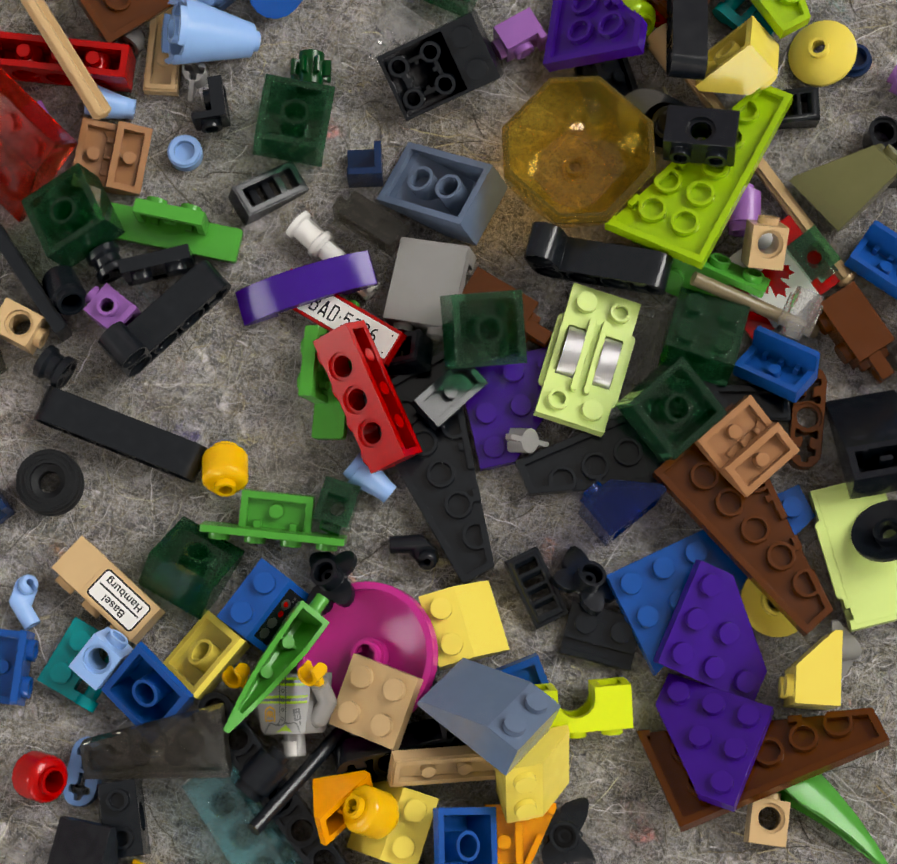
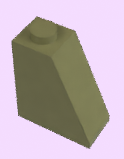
[790,143,897,231]

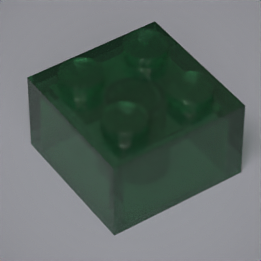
[253,74,335,167]
[21,163,125,268]
[657,287,750,387]
[440,290,527,369]
[615,356,727,461]

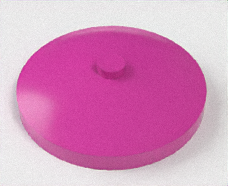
[297,581,438,720]

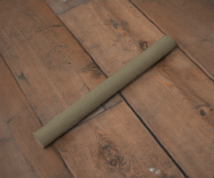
[690,271,820,339]

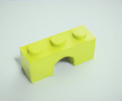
[534,677,634,739]

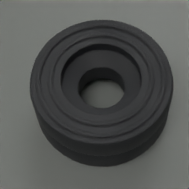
[16,449,85,516]

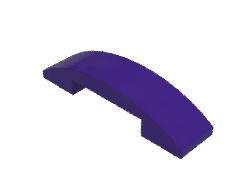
[235,250,378,326]

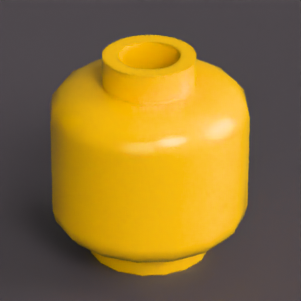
[202,441,249,497]
[343,785,399,839]

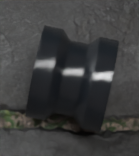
[86,241,125,284]
[33,345,77,389]

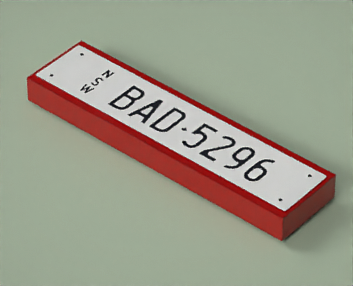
[290,268,407,366]

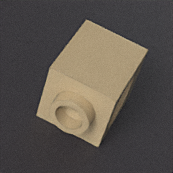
[741,215,790,271]
[0,297,50,355]
[743,793,791,848]

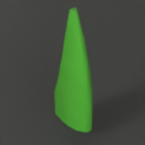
[223,593,330,734]
[777,774,888,864]

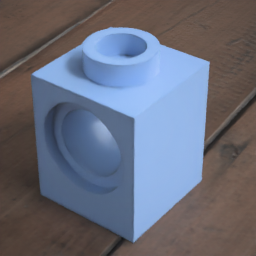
[68,627,133,691]

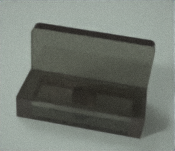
[623,310,669,388]

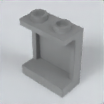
[383,237,476,340]

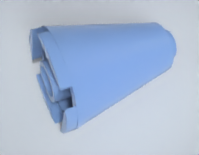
[161,0,261,65]

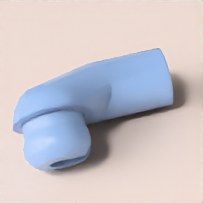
[9,574,41,630]

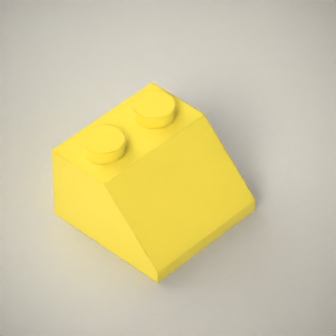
[695,16,779,95]
[418,580,510,671]
[778,630,843,710]
[495,725,569,823]
[346,781,440,864]

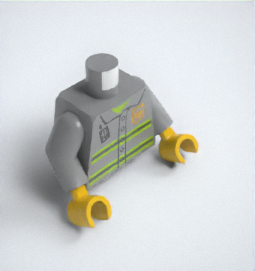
[222,660,337,757]

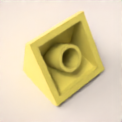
[163,610,251,701]

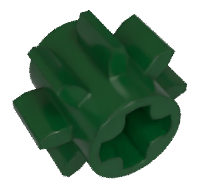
[290,49,332,92]

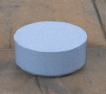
[167,135,203,172]

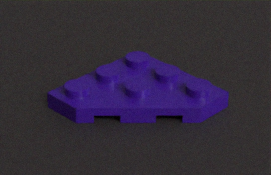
[543,0,648,72]
[465,347,548,472]
[653,559,767,701]
[655,673,774,812]

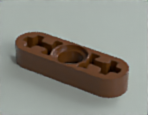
[788,368,827,471]

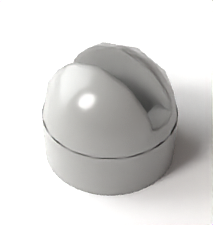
[115,28,145,56]

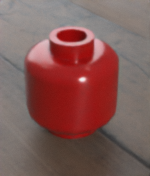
[12,751,68,803]

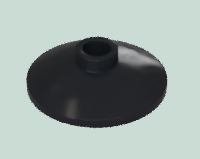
[851,500,897,562]

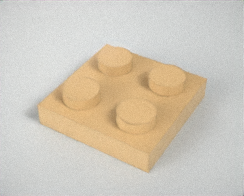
[328,653,424,750]

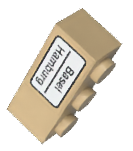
[51,535,166,644]

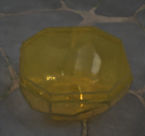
[501,76,656,228]

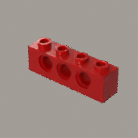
[0,31,136,93]
[313,320,423,474]

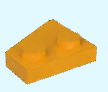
[485,803,557,864]

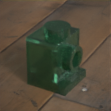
[786,225,841,283]
[313,476,363,536]

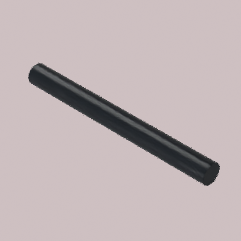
[247,727,350,835]

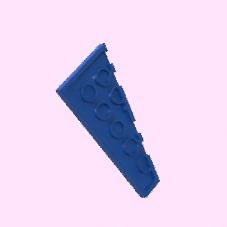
[606,484,815,676]

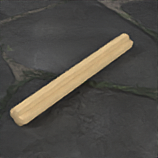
[20,0,111,120]

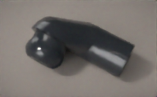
[389,534,439,570]

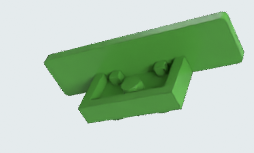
[100,196,243,264]
[632,241,771,314]
[297,300,360,440]
[199,489,347,552]

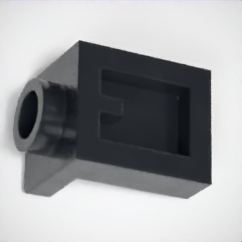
[191,75,231,133]

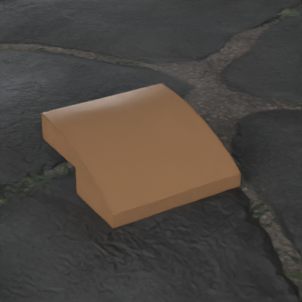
[68,116,153,196]
[693,394,800,497]

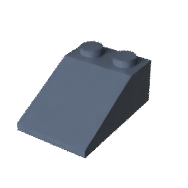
[376,142,508,245]
[417,658,561,776]

